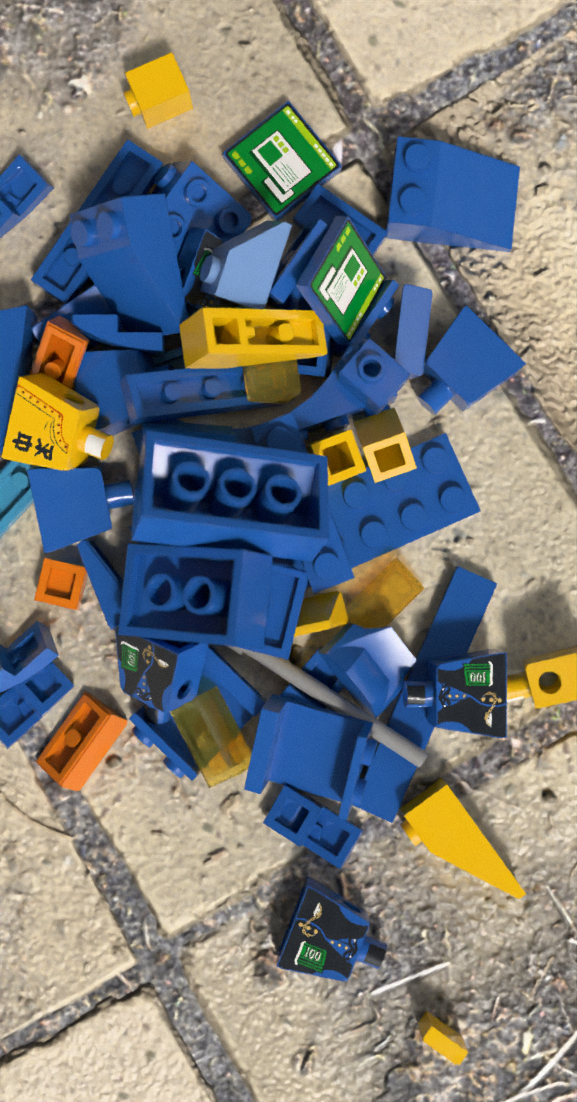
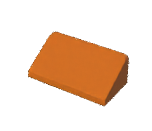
[30,316,89,389]
[35,691,128,791]

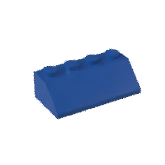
[131,430,329,562]

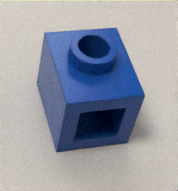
[338,338,410,415]

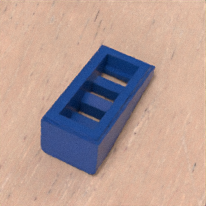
[77,540,124,630]

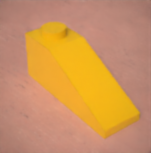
[179,308,328,369]
[400,778,526,899]

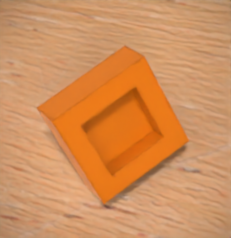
[34,558,88,610]

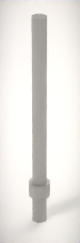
[227,646,429,768]

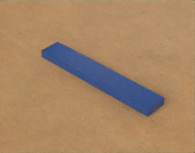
[353,566,497,823]

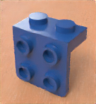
[150,161,252,261]

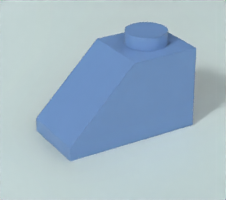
[200,220,292,309]

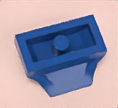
[317,623,416,718]

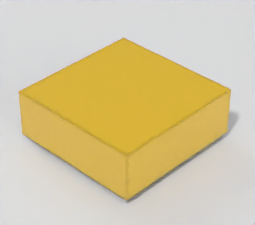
[418,1011,468,1065]

